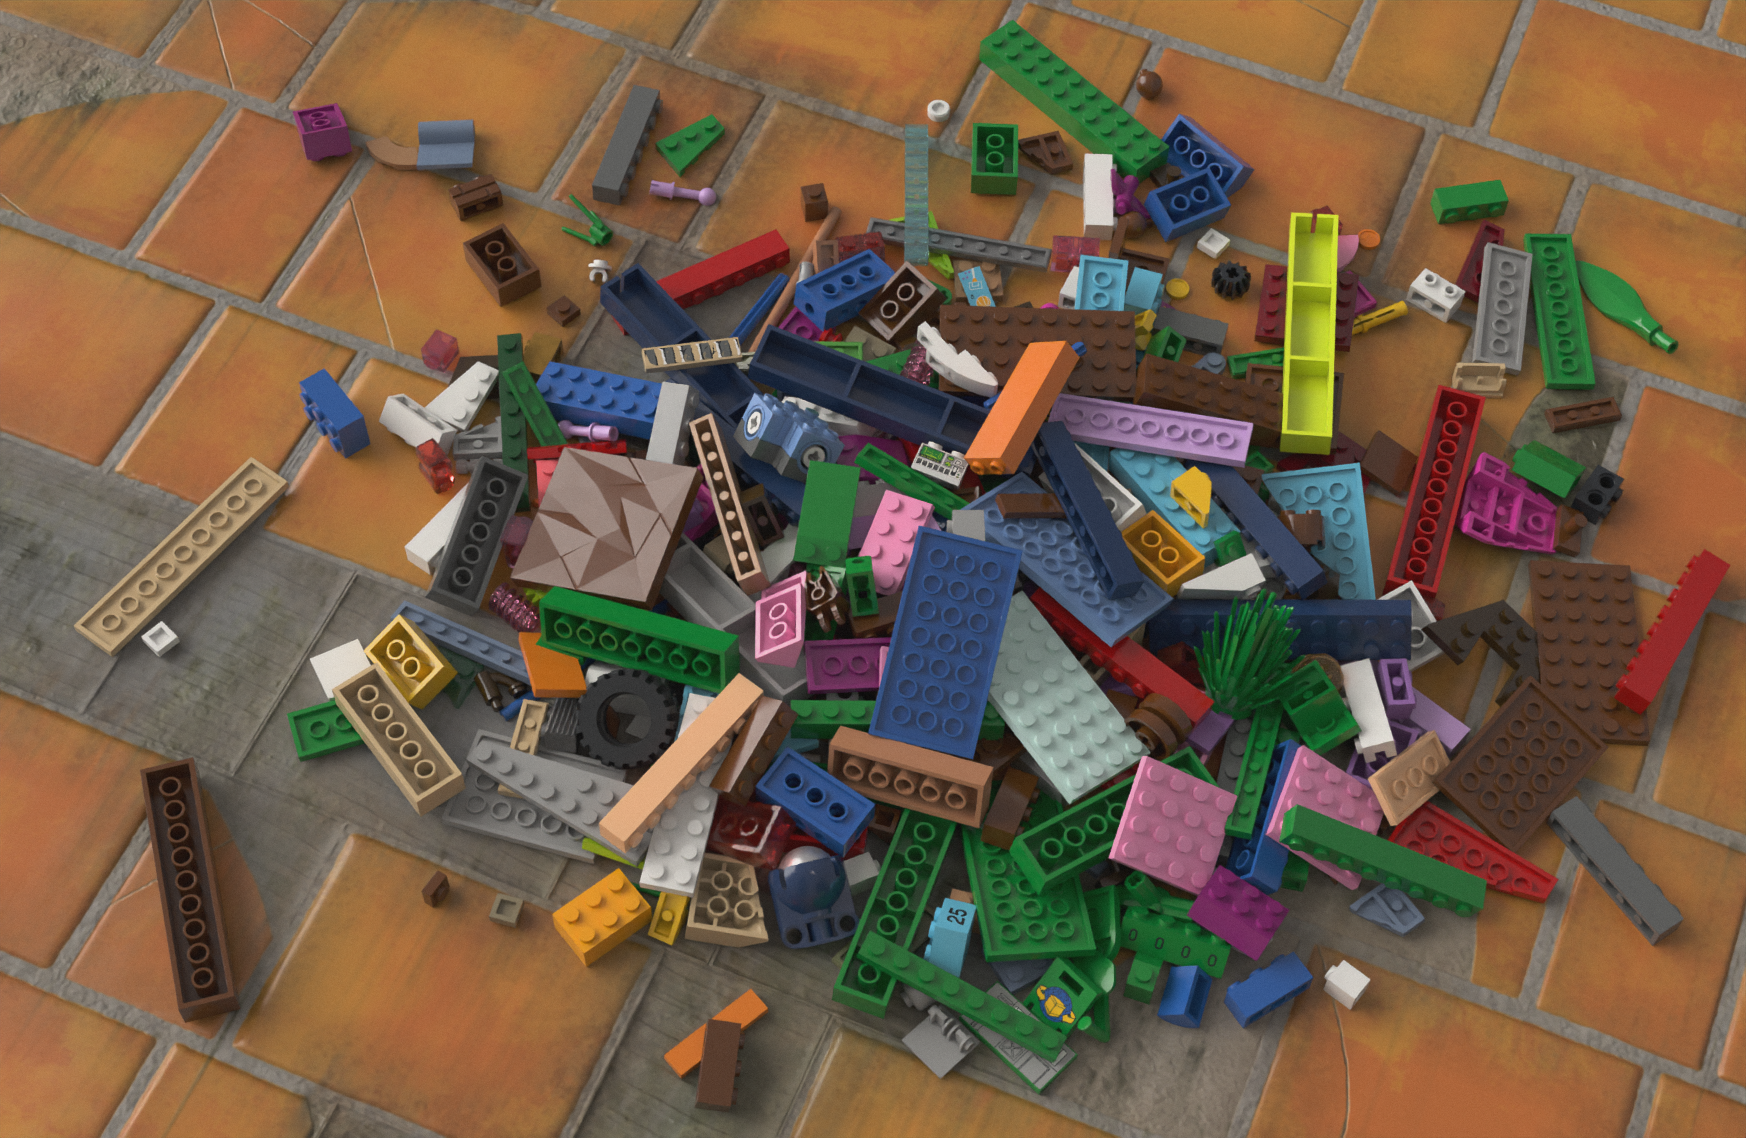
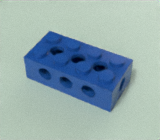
[794,249,895,332]
[755,746,875,857]

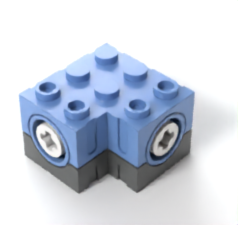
[733,393,845,483]

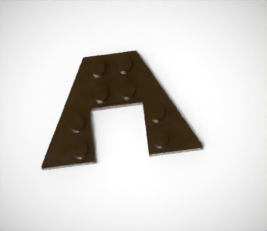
[1421,600,1539,707]

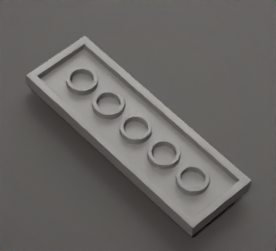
[1472,242,1533,375]

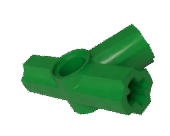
[1117,871,1195,924]

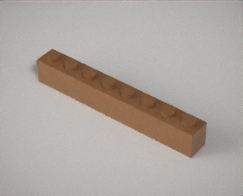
[689,413,771,596]

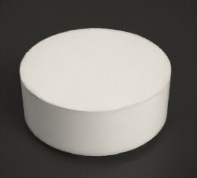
[927,100,950,122]

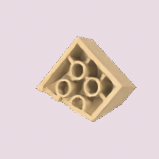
[684,853,769,948]

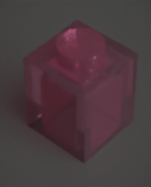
[421,329,459,373]

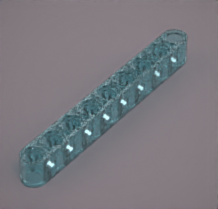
[904,124,928,266]

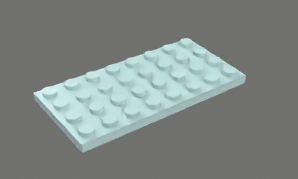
[987,591,1151,804]

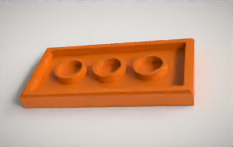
[518,632,587,698]

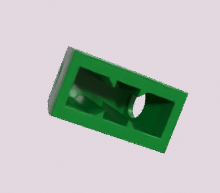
[845,556,879,617]

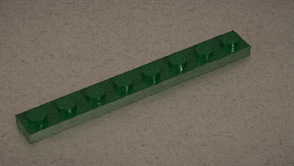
[497,333,531,513]

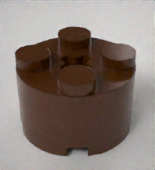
[1277,510,1326,552]

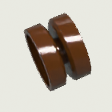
[1124,693,1193,761]

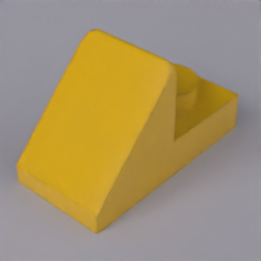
[1135,309,1157,351]
[648,891,690,945]

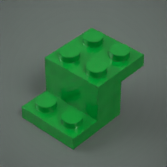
[1273,660,1362,756]

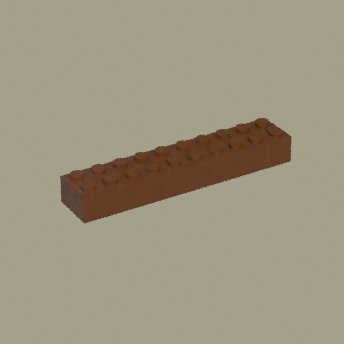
[140,757,241,1023]

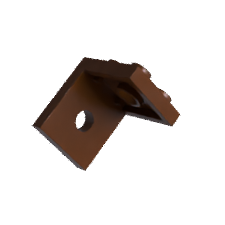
[1108,216,1170,292]

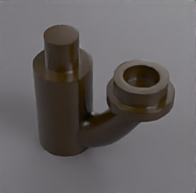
[474,671,528,712]

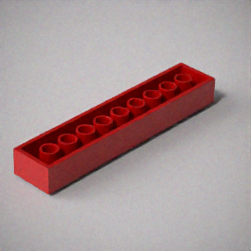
[1382,384,1486,609]

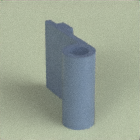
[417,119,475,171]

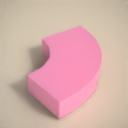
[1337,235,1359,272]

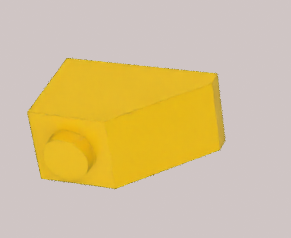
[1170,466,1212,529]

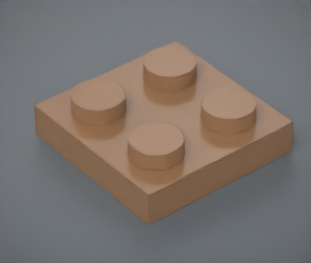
[952,260,1003,303]

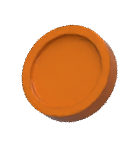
[1358,229,1380,250]

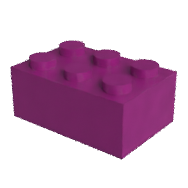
[1187,865,1289,961]

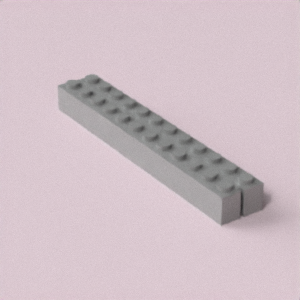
[659,532,815,708]

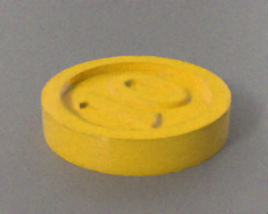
[1166,278,1189,300]

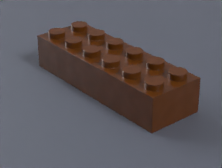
[1133,354,1283,448]

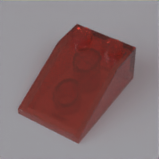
[706,797,796,870]

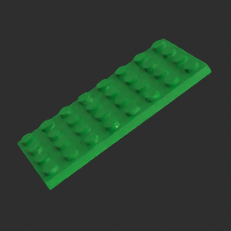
[958,780,1096,962]

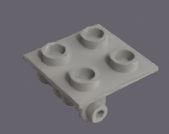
[902,1004,980,1079]

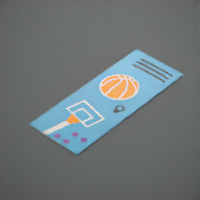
[958,266,996,307]

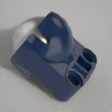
[768,846,860,949]

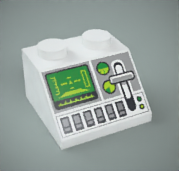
[911,441,969,490]

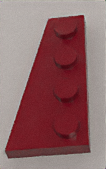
[1454,220,1505,303]

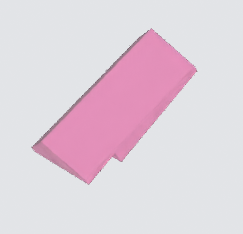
[755,571,808,668]

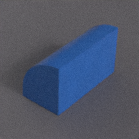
[1157,965,1213,1028]

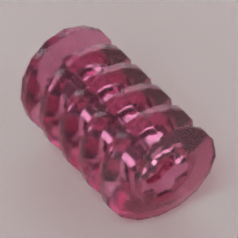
[900,340,934,386]
[488,582,541,633]

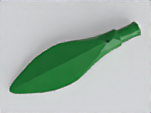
[1576,260,1679,354]

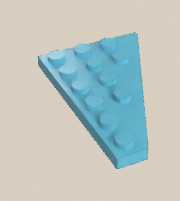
[1262,463,1376,600]

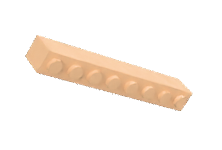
[599,673,764,853]

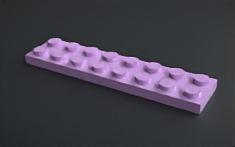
[1048,393,1253,468]

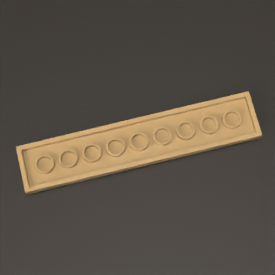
[74,457,289,657]

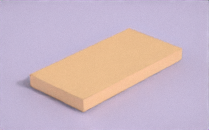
[1368,730,1450,826]

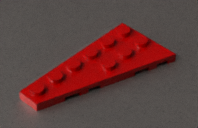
[1388,801,1559,904]

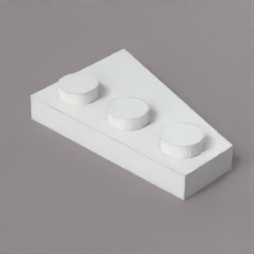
[425,362,499,432]

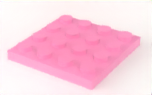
[1266,745,1384,890]
[1109,756,1237,896]

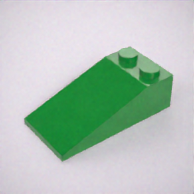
[793,460,861,568]

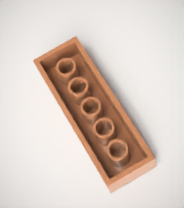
[827,726,994,828]

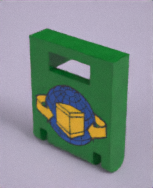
[1023,956,1103,1041]

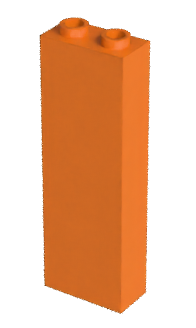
[964,341,1080,475]

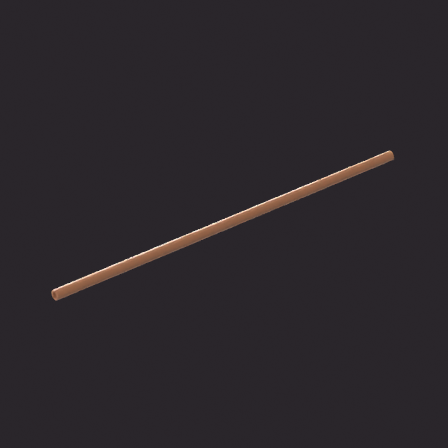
[683,207,842,467]

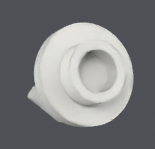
[588,260,612,283]

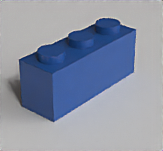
[1224,951,1313,1029]

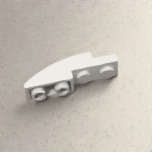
[917,321,998,397]

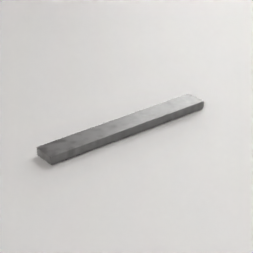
[865,217,1052,273]

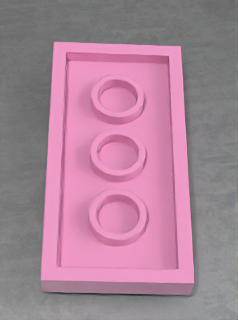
[858,490,935,597]

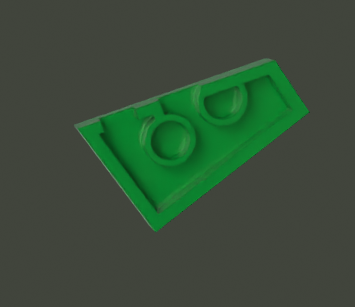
[655,114,725,177]

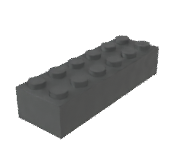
[425,456,529,617]

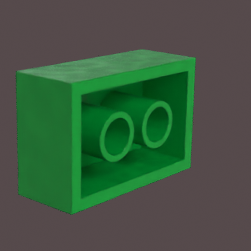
[971,123,1018,195]

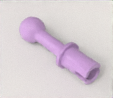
[649,180,716,206]
[558,420,618,442]

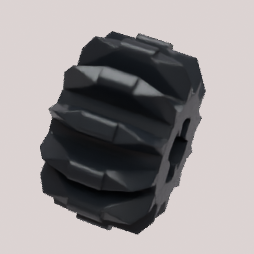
[1211,260,1251,300]

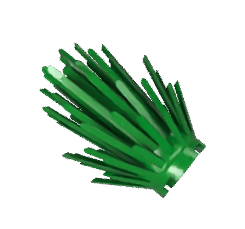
[1194,589,1305,720]

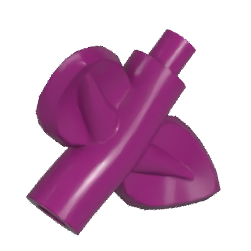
[1110,168,1151,219]

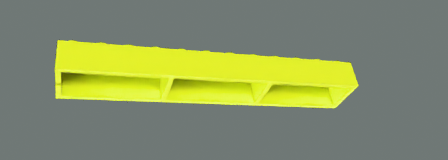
[1280,212,1339,455]

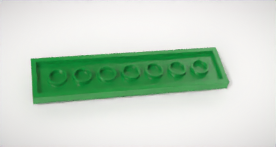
[1523,233,1596,390]

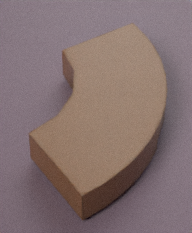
[365,136,418,170]

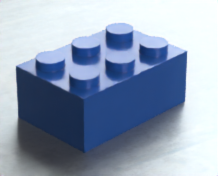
[1144,167,1231,242]
[299,368,370,459]

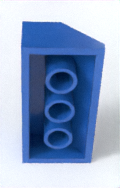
[1161,114,1255,198]

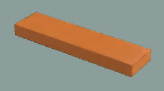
[664,989,768,1079]

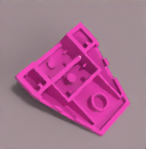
[1455,452,1557,555]

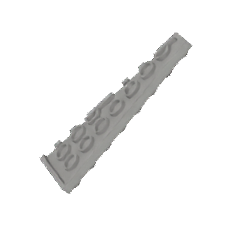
[466,740,654,866]

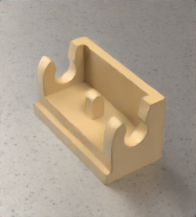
[1452,363,1506,398]

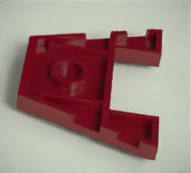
[1276,431,1371,493]

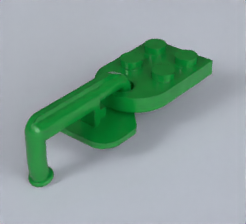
[1066,885,1121,1043]

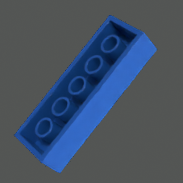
[536,361,662,439]
[1226,739,1301,895]

